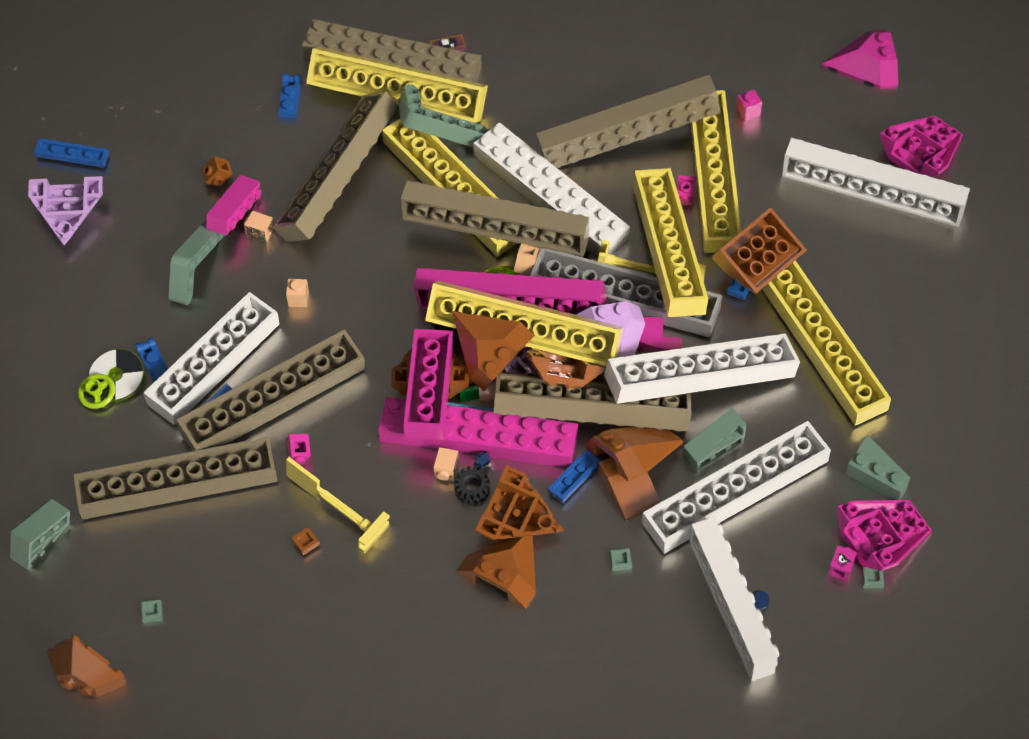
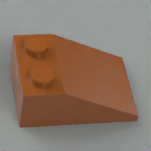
[598,457,661,520]

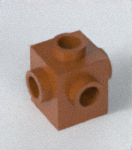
[201,156,232,187]

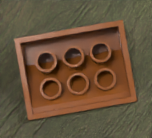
[712,207,807,294]

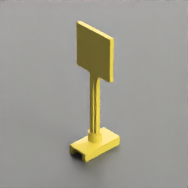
[596,240,706,281]
[286,457,390,552]

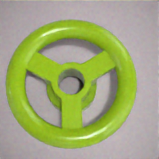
[78,373,115,409]

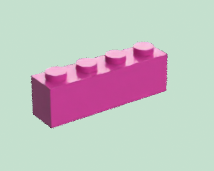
[206,175,261,236]

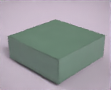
[609,548,632,571]
[862,567,884,588]
[140,599,163,623]

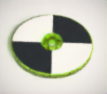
[88,349,145,402]

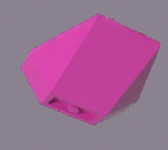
[880,116,963,177]
[837,500,932,571]

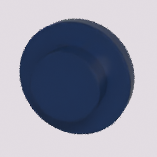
[473,451,492,469]
[752,590,770,610]

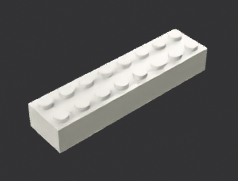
[144,292,279,426]
[690,517,779,681]

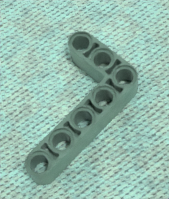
[398,84,489,147]
[168,219,223,305]

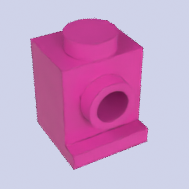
[677,175,696,205]
[285,434,311,465]

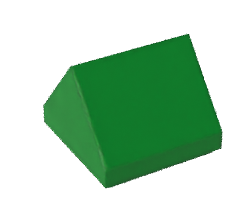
[459,383,480,402]

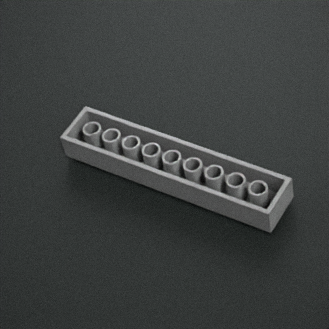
[530,248,722,338]

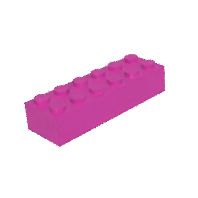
[404,329,454,440]

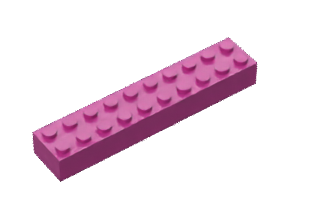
[413,268,607,315]
[378,397,578,468]

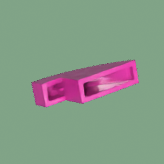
[637,317,682,354]

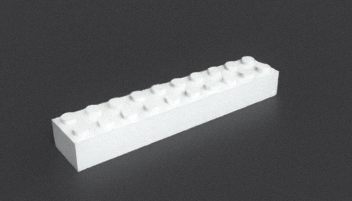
[474,122,630,255]
[782,138,970,227]
[604,334,800,404]
[642,421,831,554]

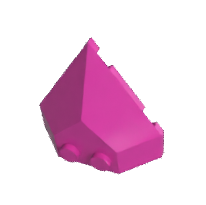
[821,30,898,88]

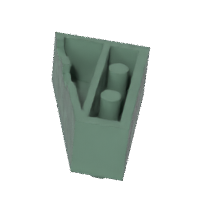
[683,408,746,473]
[846,435,910,500]
[10,499,70,570]

